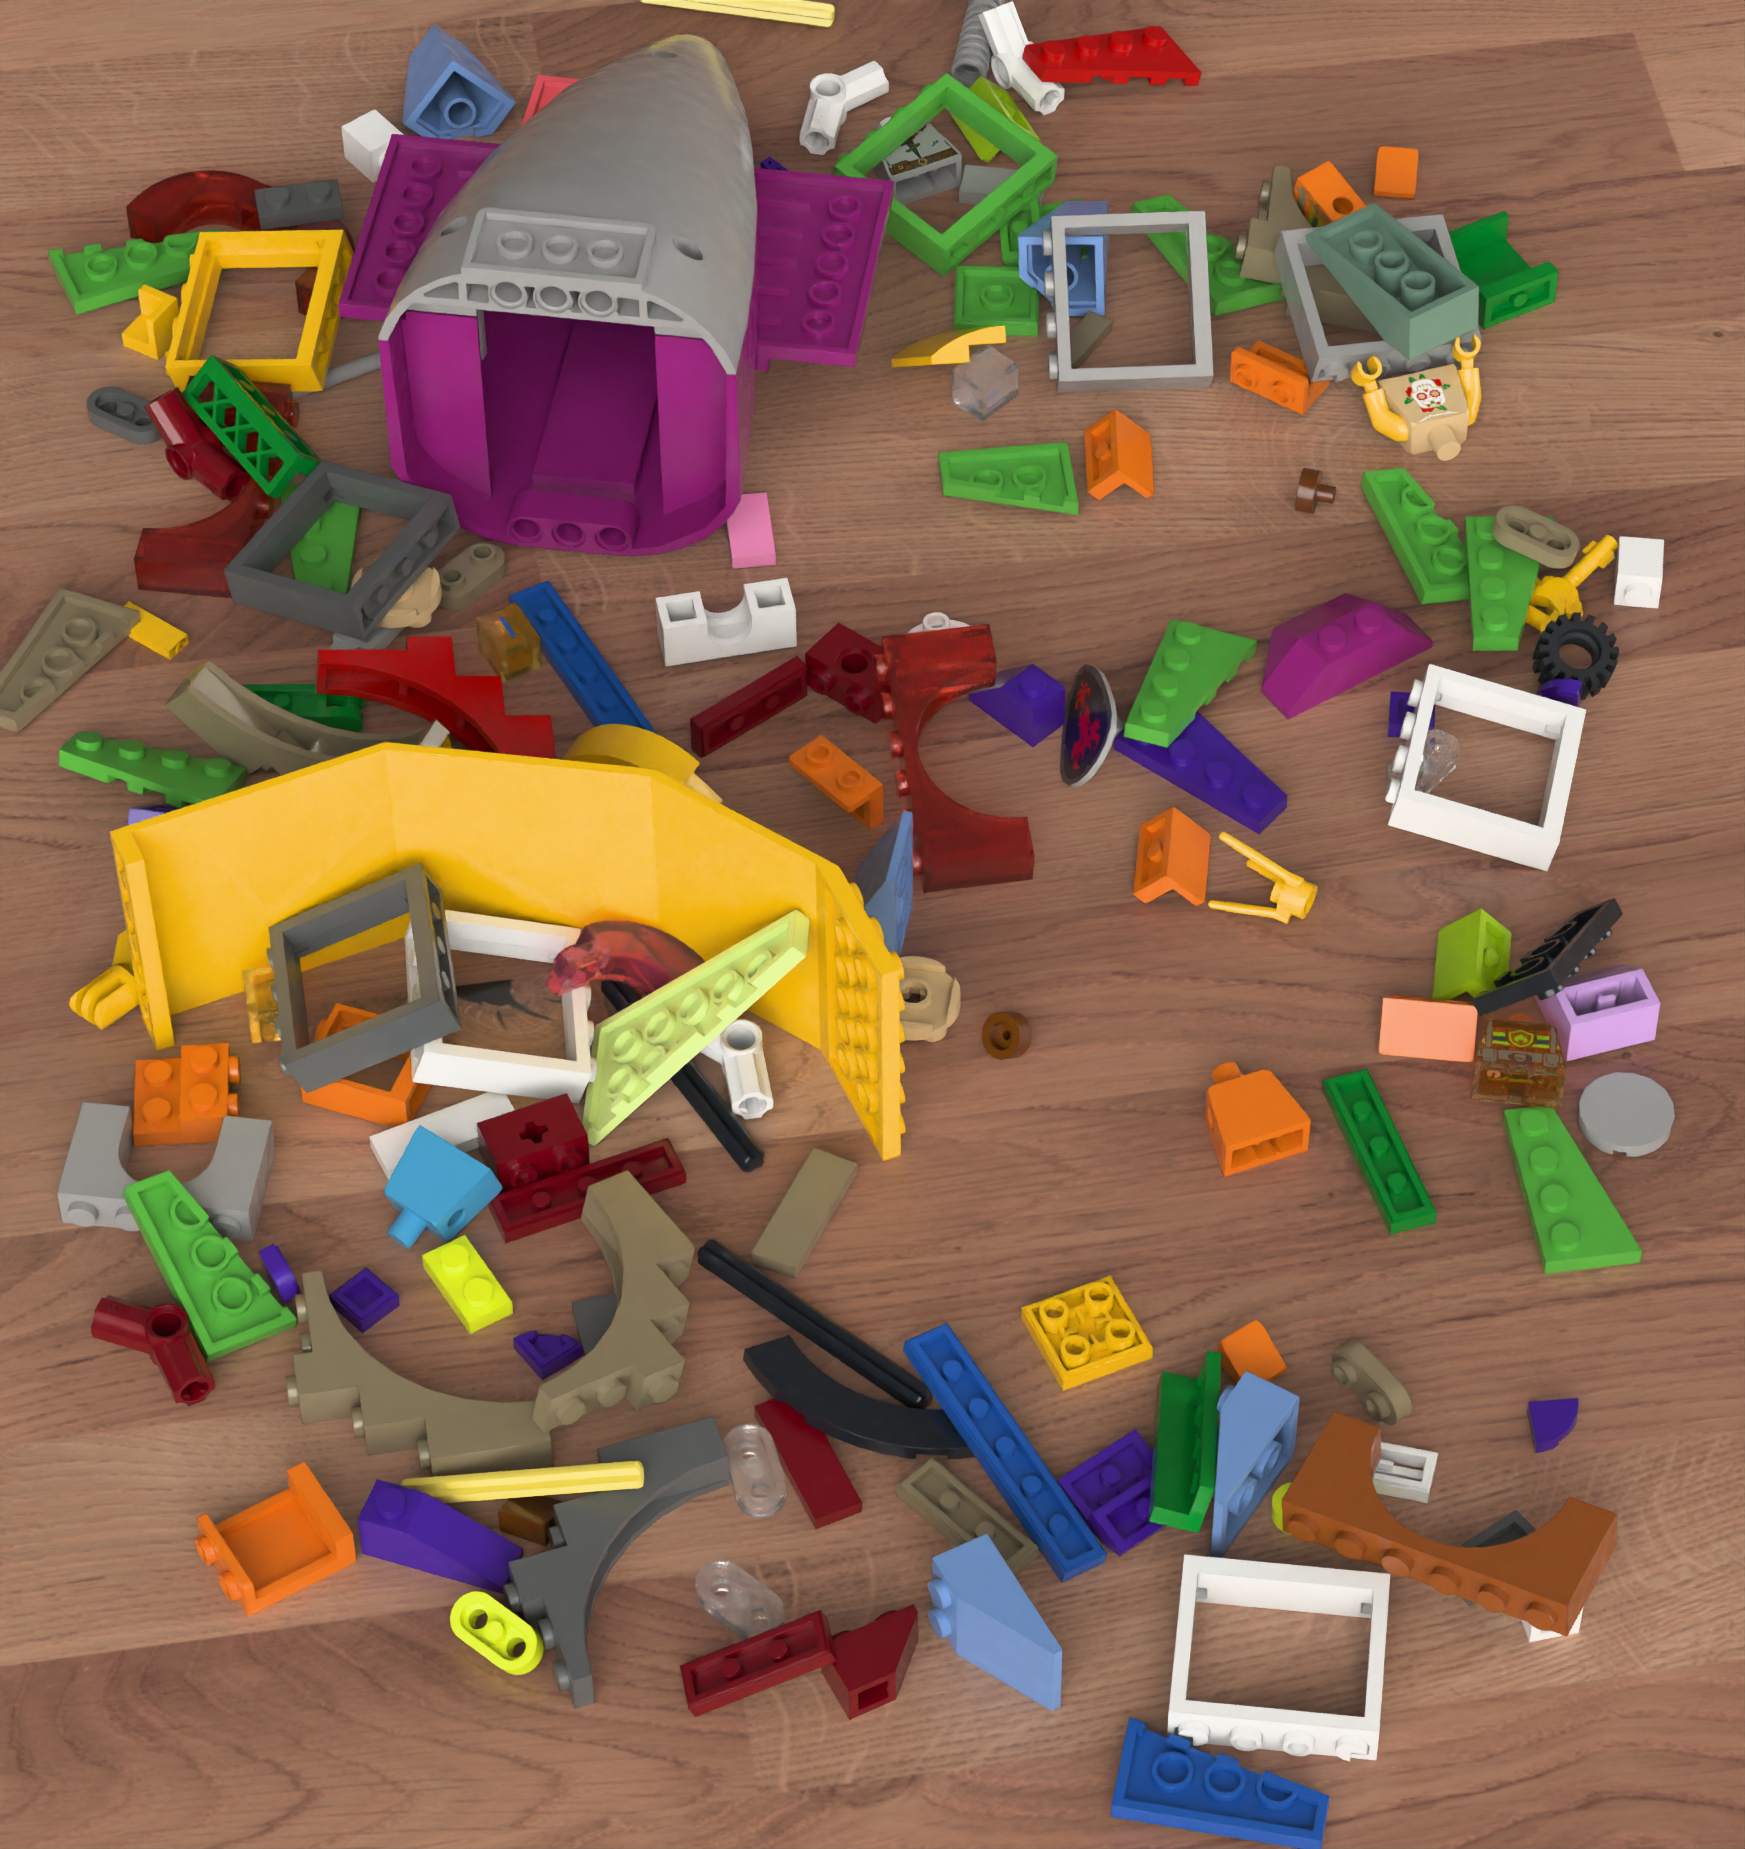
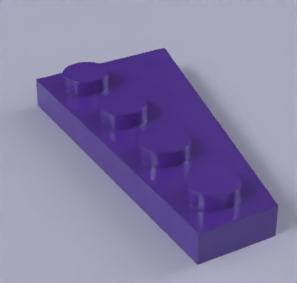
[1114,711,1287,834]

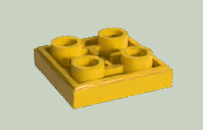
[1021,1275,1153,1391]

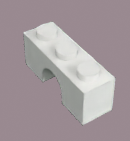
[655,578,797,667]

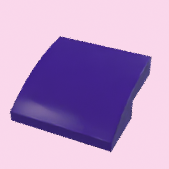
[1057,1429,1166,1557]

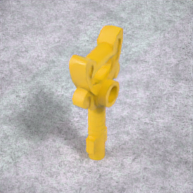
[1526,535,1618,636]

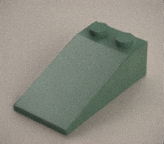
[1306,203,1479,360]

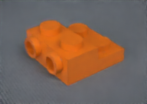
[133,1043,241,1146]

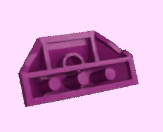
[1261,593,1433,720]

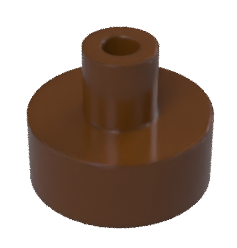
[1295,468,1336,514]
[982,1011,1031,1060]

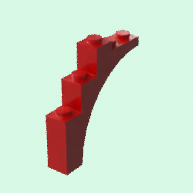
[315,636,556,759]

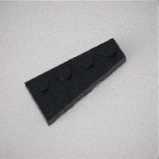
[1472,898,1623,1016]

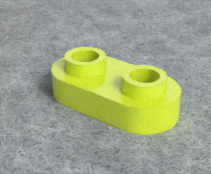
[450,1591,544,1675]

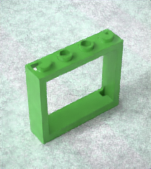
[833,73,1058,277]

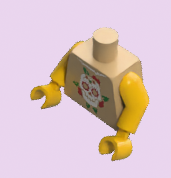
[1351,335,1481,461]

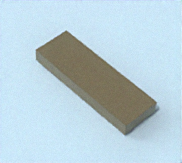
[751,1147,857,1279]
[896,1457,1039,1576]

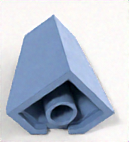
[402,24,517,139]
[1018,201,1109,316]

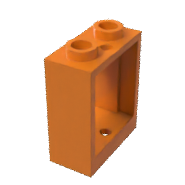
[301,1003,443,1128]

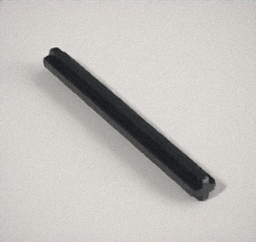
[601,970,764,1172]
[697,1239,933,1409]

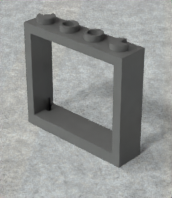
[223,460,461,640]
[267,863,462,1093]

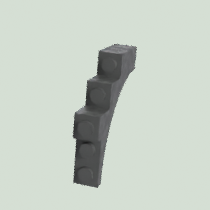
[503,1417,730,1709]

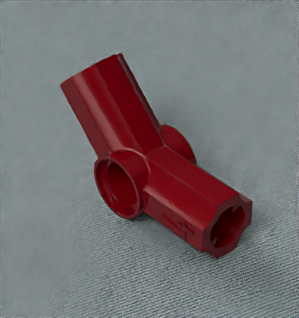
[144,387,251,502]
[91,1295,215,1406]

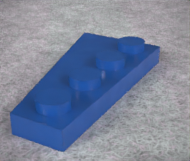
[1111,1717,1330,1849]

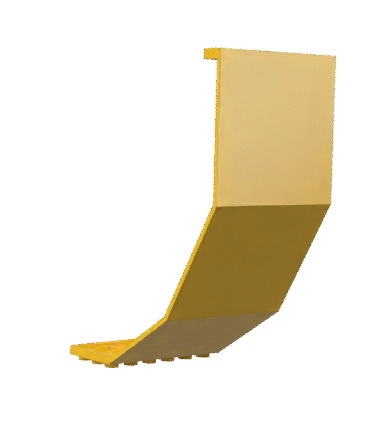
[110,742,905,1161]

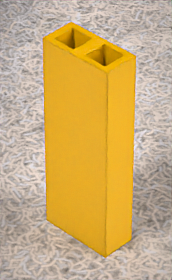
[124,601,189,660]

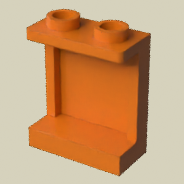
[194,1462,357,1617]

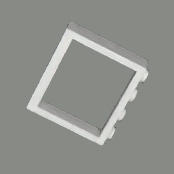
[1385,664,1586,871]
[405,910,597,1104]
[1167,1554,1390,1761]

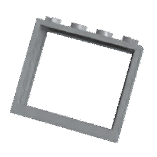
[1042,211,1214,393]
[1273,214,1482,382]

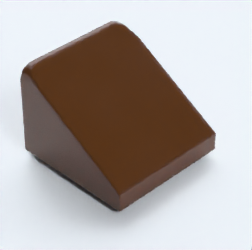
[498,1496,562,1547]

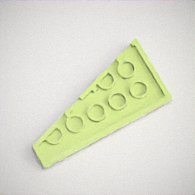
[582,909,810,1146]

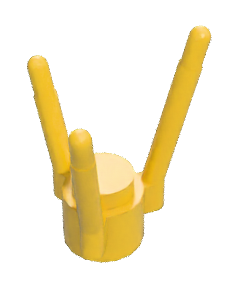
[1208,832,1318,924]

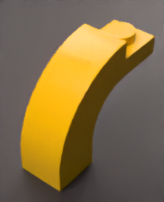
[562,724,723,803]

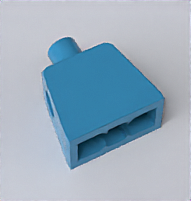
[384,1125,503,1250]

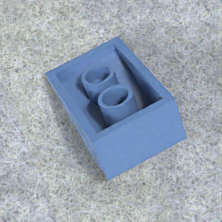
[854,811,913,958]
[1211,1371,1300,1558]
[928,1534,1062,1711]

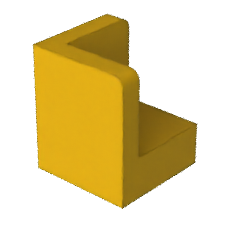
[122,284,179,360]

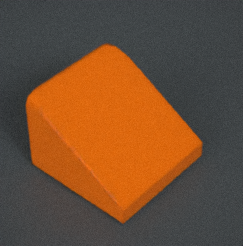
[1374,146,1419,199]
[1218,1319,1287,1383]

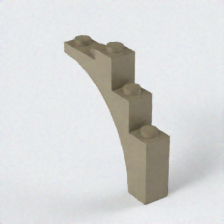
[165,660,449,777]
[532,1170,695,1433]
[285,1270,554,1477]

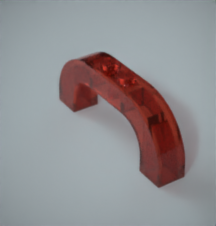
[126,170,355,320]

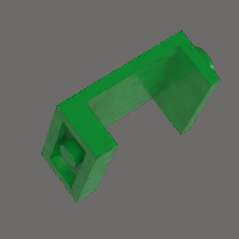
[1448,210,1559,330]

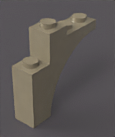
[1234,165,1379,334]

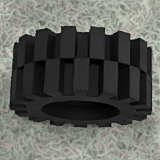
[1532,612,1619,700]

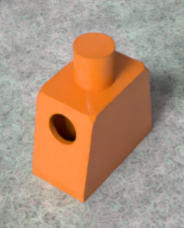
[1205,1062,1311,1177]

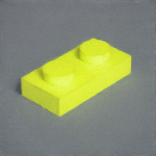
[422,1235,513,1334]

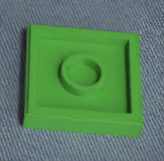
[954,266,1039,336]

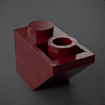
[821,1604,918,1720]

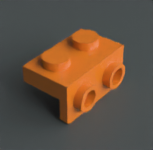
[1230,340,1330,415]
[789,735,884,830]

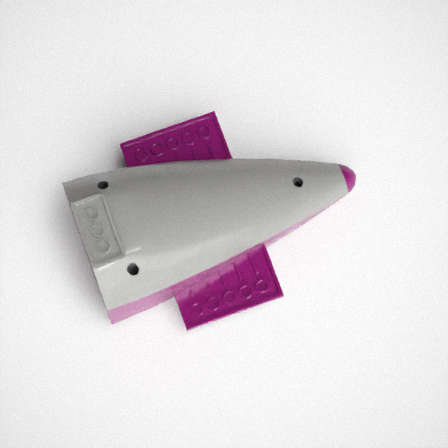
[338,33,894,556]

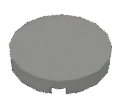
[1578,1072,1675,1157]

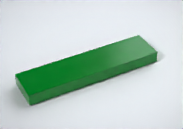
[1322,1068,1437,1235]

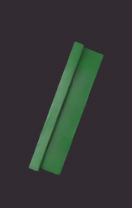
[182,355,322,499]
[1149,1350,1221,1533]

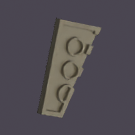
[0,587,141,733]

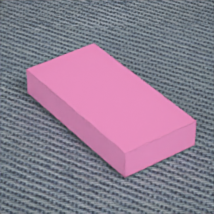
[726,492,776,569]

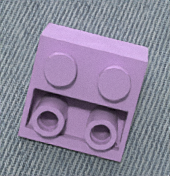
[1534,964,1661,1062]

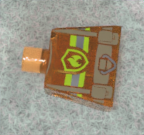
[1470,1013,1566,1109]

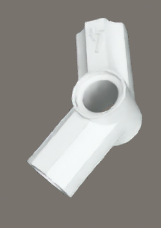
[978,1,1065,116]
[799,60,889,155]
[700,1019,773,1120]

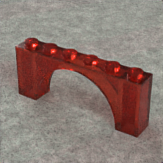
[134,376,300,598]
[874,624,1035,893]

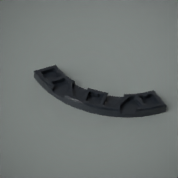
[743,1335,975,1459]

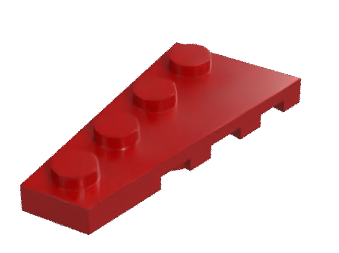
[1022,26,1202,86]

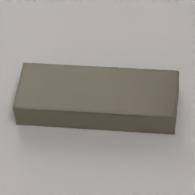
[1051,311,1113,369]

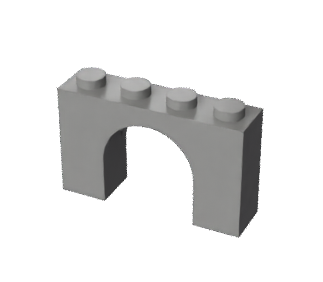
[57,1102,276,1241]

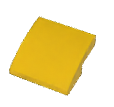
[891,325,1006,368]

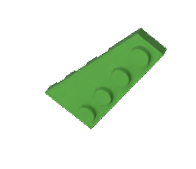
[1131,194,1286,316]
[1360,468,1469,605]
[279,483,362,594]
[1464,516,1554,651]
[1123,619,1257,748]
[59,731,247,808]
[123,1170,298,1363]

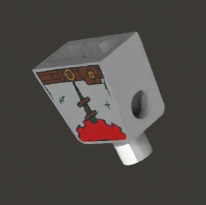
[873,117,962,205]

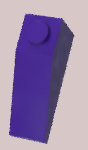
[358,1479,523,1594]

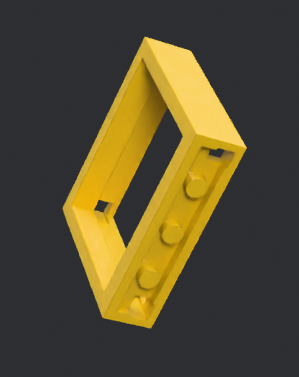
[164,230,354,393]

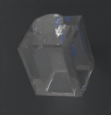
[952,344,1019,421]

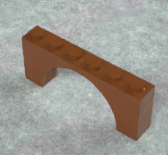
[1282,1411,1617,1637]

